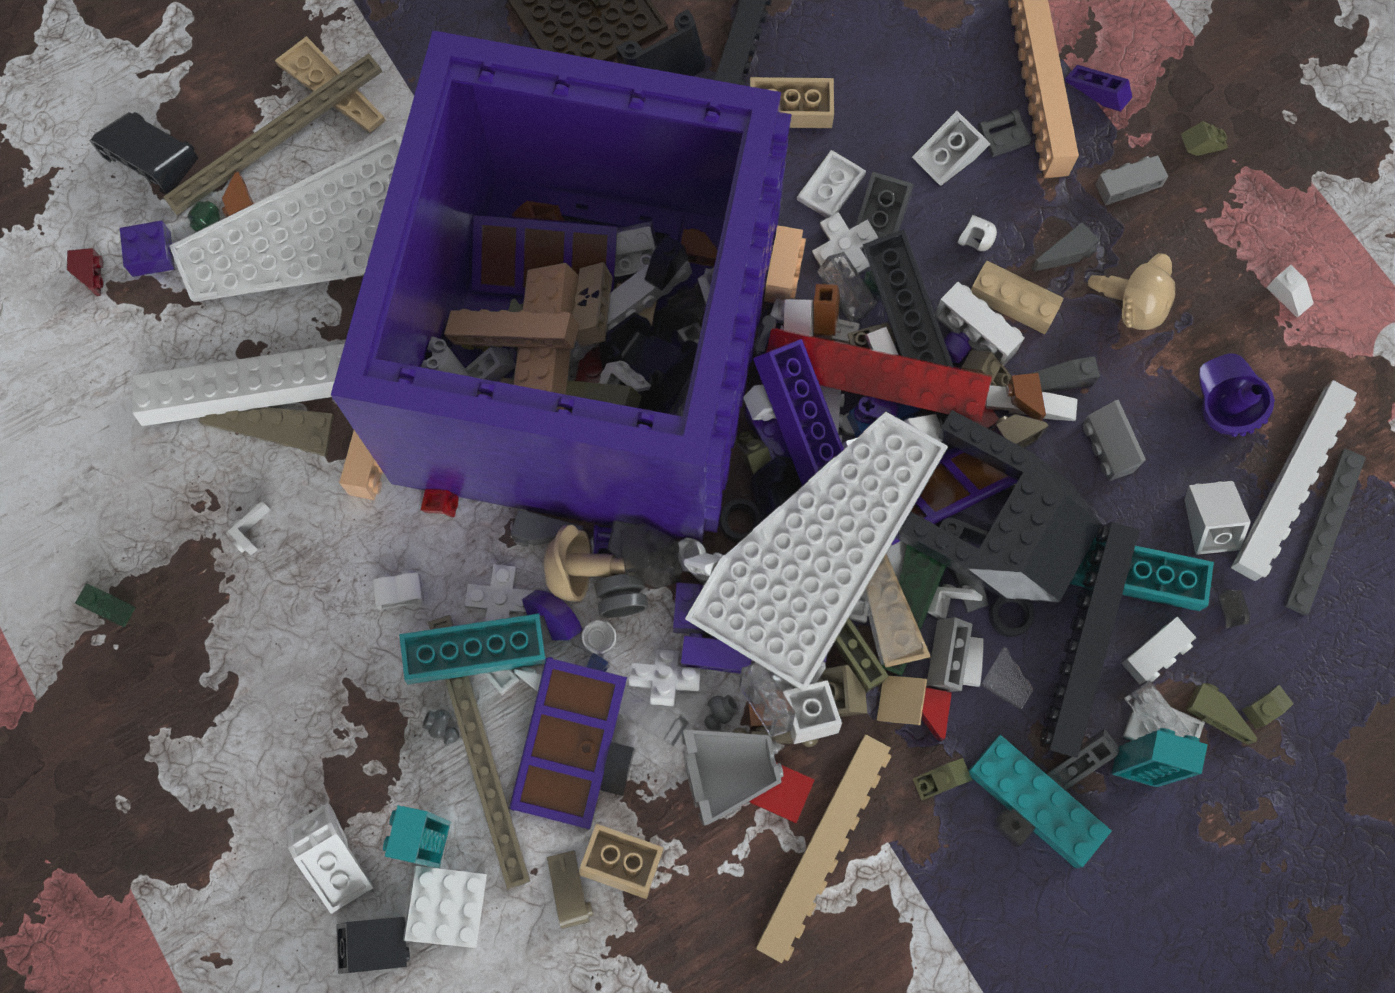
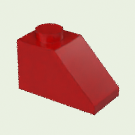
[921,688,952,741]

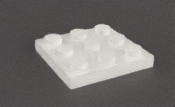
[403,866,487,948]

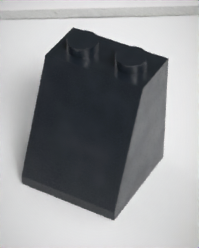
[336,917,410,974]

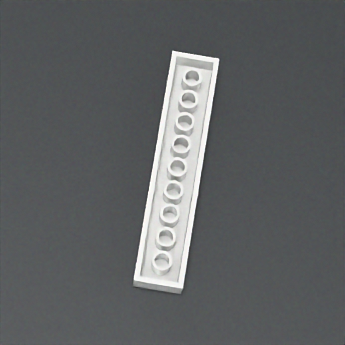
[132,343,345,426]

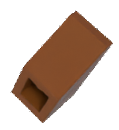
[814,284,841,336]

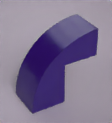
[522,590,583,641]

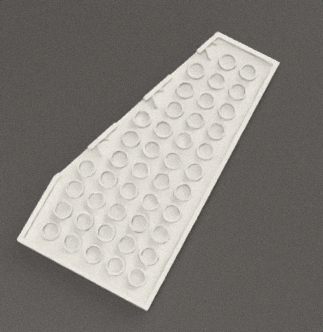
[169,134,402,302]
[685,412,948,691]

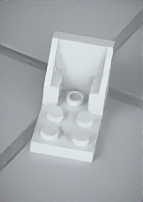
[287,803,373,914]

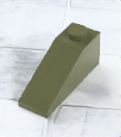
[1184,683,1257,745]

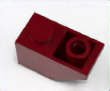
[67,248,104,296]

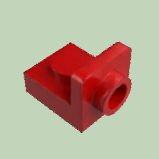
[420,489,459,517]

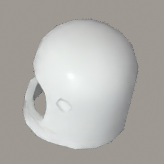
[958,215,997,251]

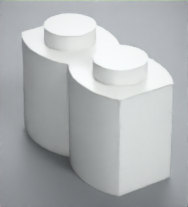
[373,570,424,610]

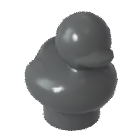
[704,695,738,731]
[422,709,459,745]

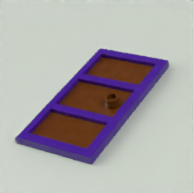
[471,214,618,296]
[891,447,1018,545]
[509,657,628,829]

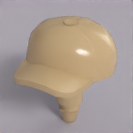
[1088,253,1175,330]
[544,525,635,601]

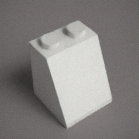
[1185,481,1251,555]

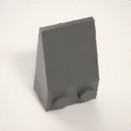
[856,172,914,239]

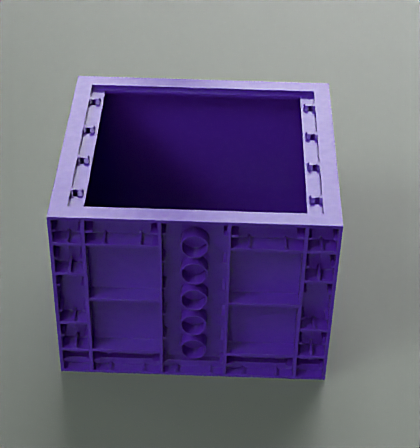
[331,31,792,544]

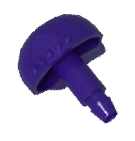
[1198,354,1275,437]

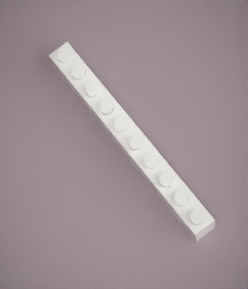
[1231,380,1357,581]

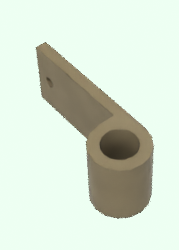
[547,850,594,929]

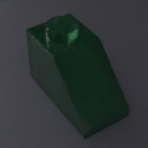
[75,583,136,627]

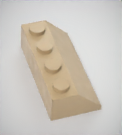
[971,261,1064,334]

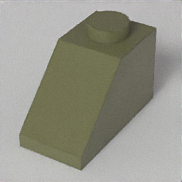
[1242,685,1293,729]

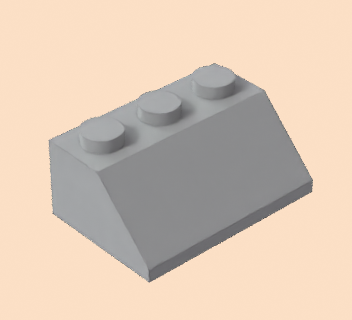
[1083,400,1146,481]

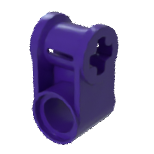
[853,396,899,424]
[593,525,613,555]

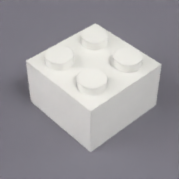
[780,680,842,744]

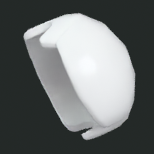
[672,538,706,572]
[581,620,616,655]

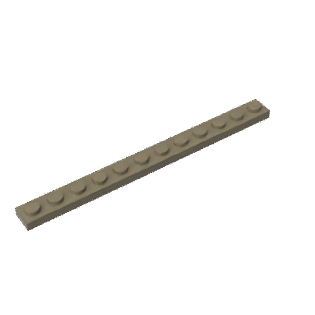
[163,53,382,216]
[428,615,531,889]

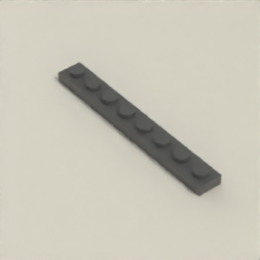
[1284,448,1366,616]

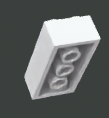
[935,282,1025,366]

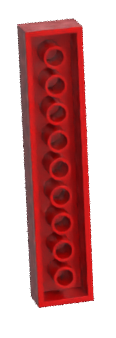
[766,328,992,422]

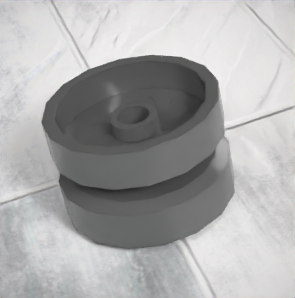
[594,573,648,618]

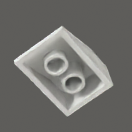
[912,111,990,186]

